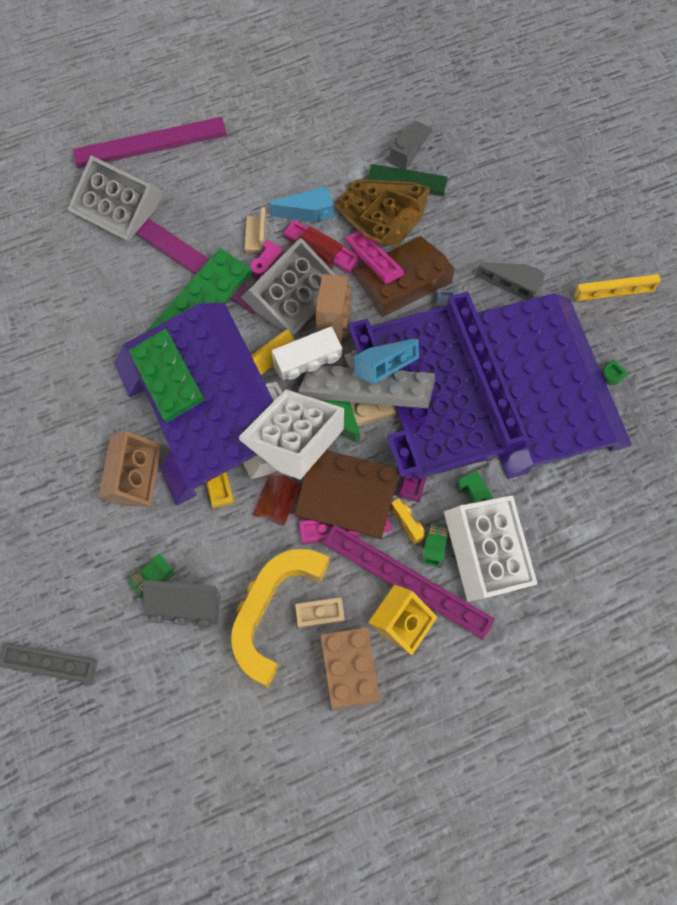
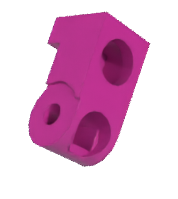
[250,239,284,281]

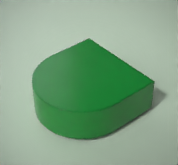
[602,359,629,385]

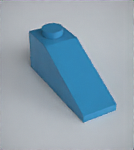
[270,186,334,222]
[354,339,419,384]

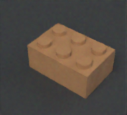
[316,274,352,346]
[321,627,380,711]

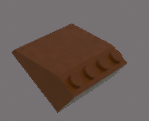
[352,236,455,318]
[295,450,399,540]

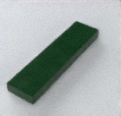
[368,164,448,196]

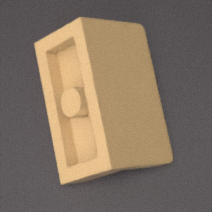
[245,207,267,254]

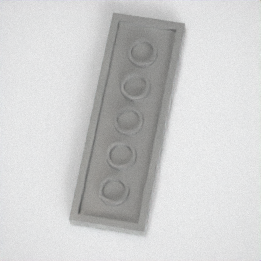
[299,365,435,408]

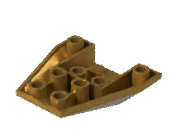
[334,179,430,245]

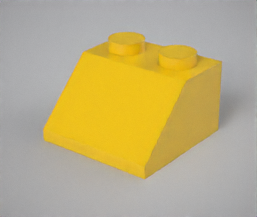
[368,585,437,656]

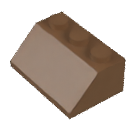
[98,430,162,507]

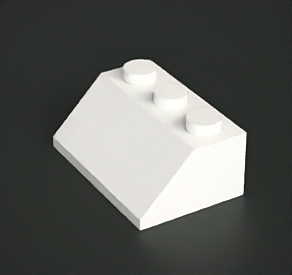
[272,326,342,381]

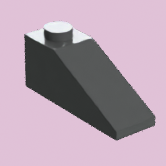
[389,121,432,170]
[476,262,545,300]

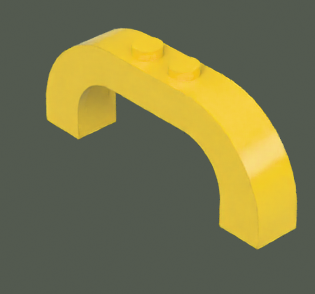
[231,549,330,689]

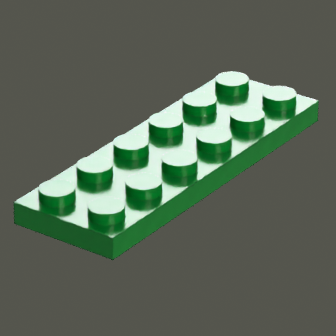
[146,248,252,332]

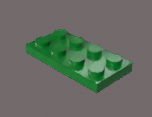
[128,329,205,423]

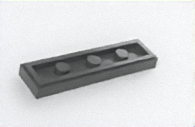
[0,643,98,685]

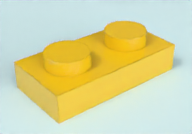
[390,498,425,546]

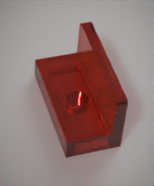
[297,227,343,269]
[253,475,301,525]

